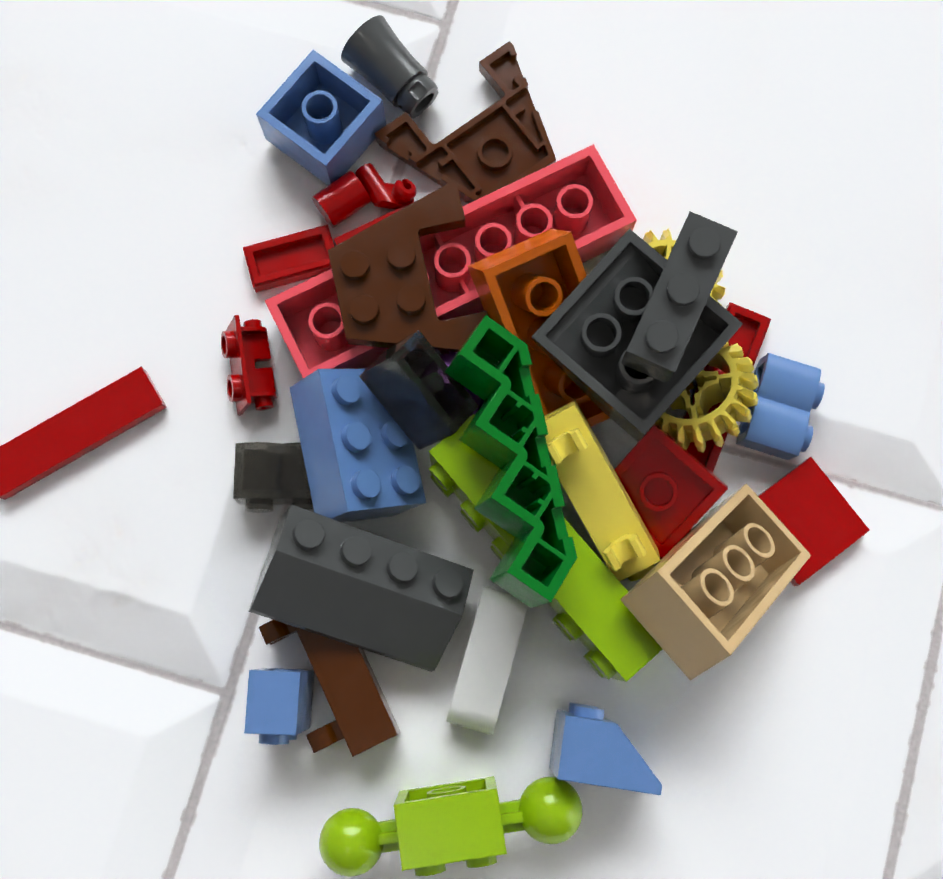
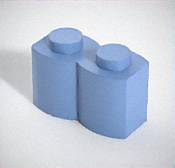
[736,353,825,460]

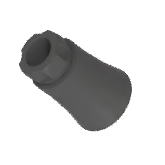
[341,15,439,119]

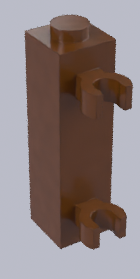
[259,620,400,757]

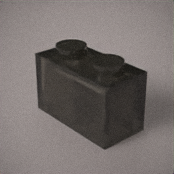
[359,330,478,450]

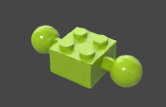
[319,776,583,877]

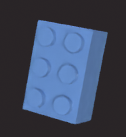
[289,368,426,522]

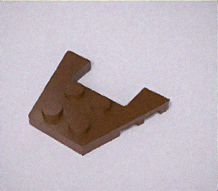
[375,41,556,204]
[328,181,488,354]

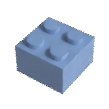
[256,49,386,185]

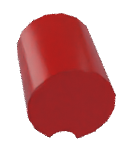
[312,171,371,228]

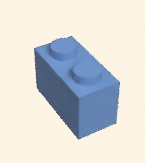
[244,668,314,745]

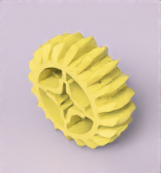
[655,342,759,453]

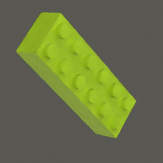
[428,414,663,682]

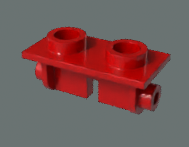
[221,315,277,416]

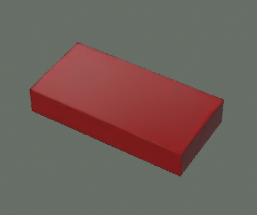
[243,224,334,293]

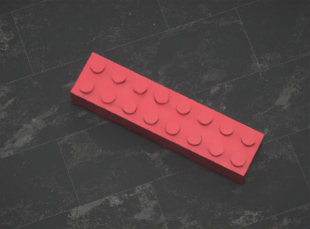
[265,144,637,378]

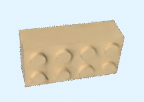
[620,483,811,680]

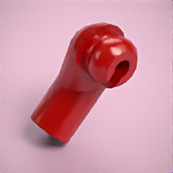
[355,163,417,210]

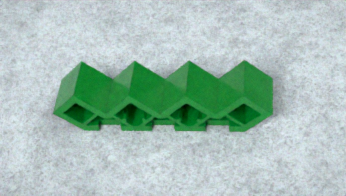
[445,315,577,608]

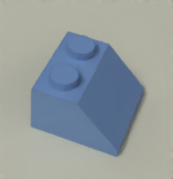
[549,702,662,795]

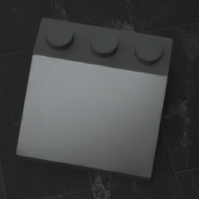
[531,228,743,442]

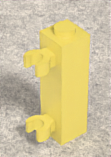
[544,399,661,582]

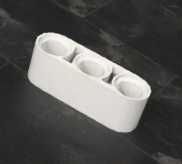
[446,586,528,735]

